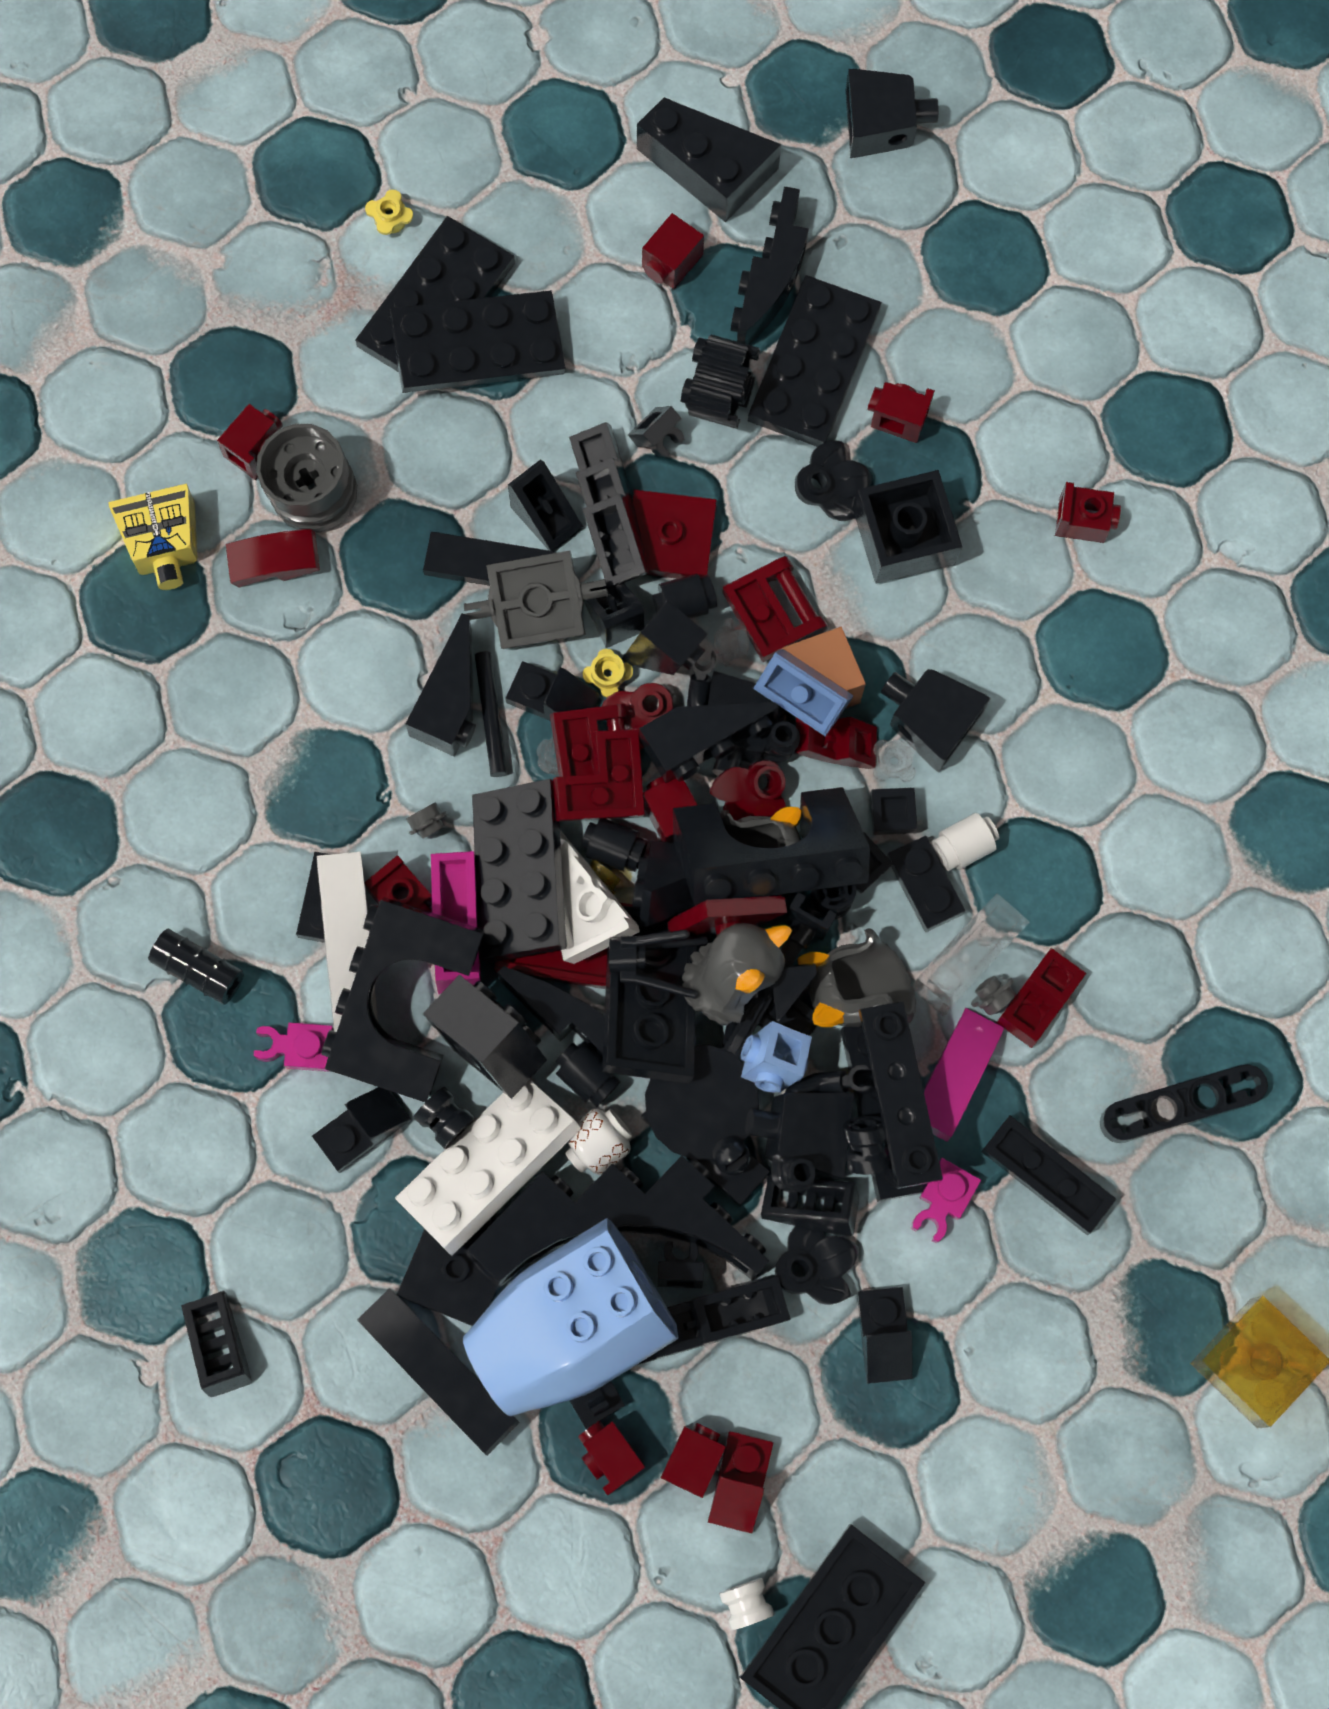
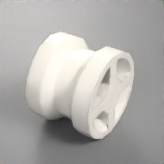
[719,1578,775,1630]

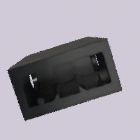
[845,69,939,158]
[881,669,990,772]

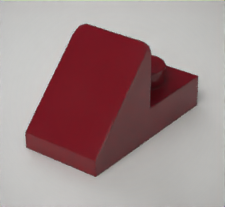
[707,1431,774,1534]

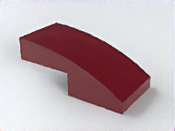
[226,529,320,588]
[795,717,877,769]
[996,948,1087,1048]

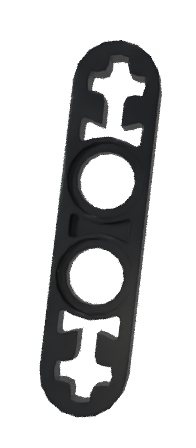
[1099,1064,1268,1143]

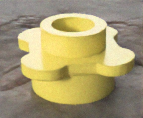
[365,190,413,235]
[583,649,633,698]

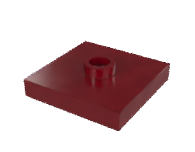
[633,489,717,579]
[668,896,787,936]

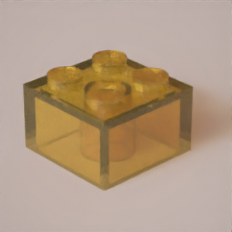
[1190,1295,1329,1429]

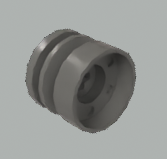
[256,424,358,533]

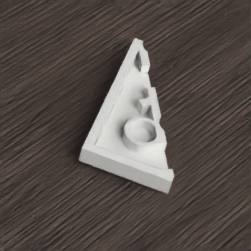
[560,830,640,964]

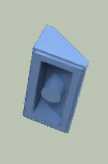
[753,649,853,736]

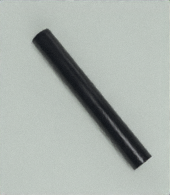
[474,651,507,777]

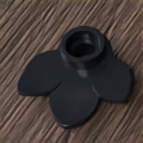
[795,440,873,521]
[775,1226,859,1305]

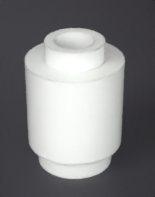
[932,813,999,871]

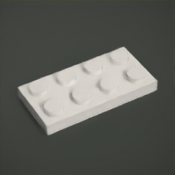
[395,1080,581,1256]

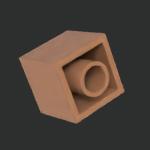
[782,626,866,709]

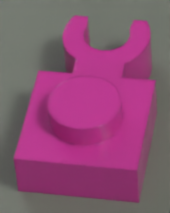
[254,1022,334,1072]
[911,1158,981,1243]

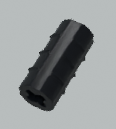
[148,928,244,1005]

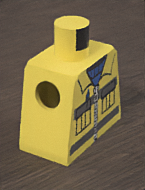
[108,483,198,590]

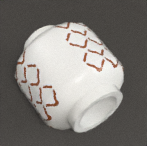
[565,1109,633,1175]

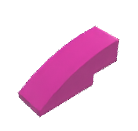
[431,851,481,994]
[923,1008,1004,1142]

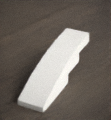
[317,851,378,1032]

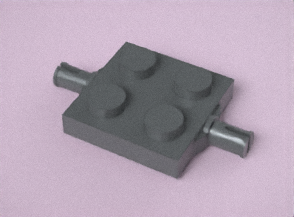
[464,551,608,649]

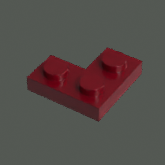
[553,729,645,822]

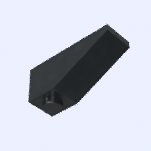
[622,600,708,675]
[405,613,476,757]

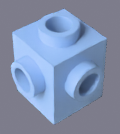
[741,1021,812,1093]

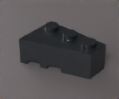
[637,97,781,222]

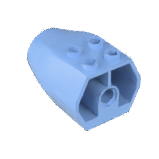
[463,1218,678,1416]

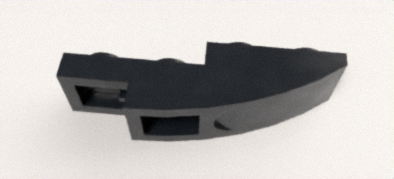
[731,186,809,345]

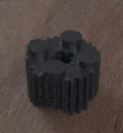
[680,334,760,429]

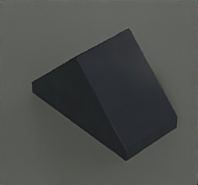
[508,459,583,551]
[584,583,644,648]

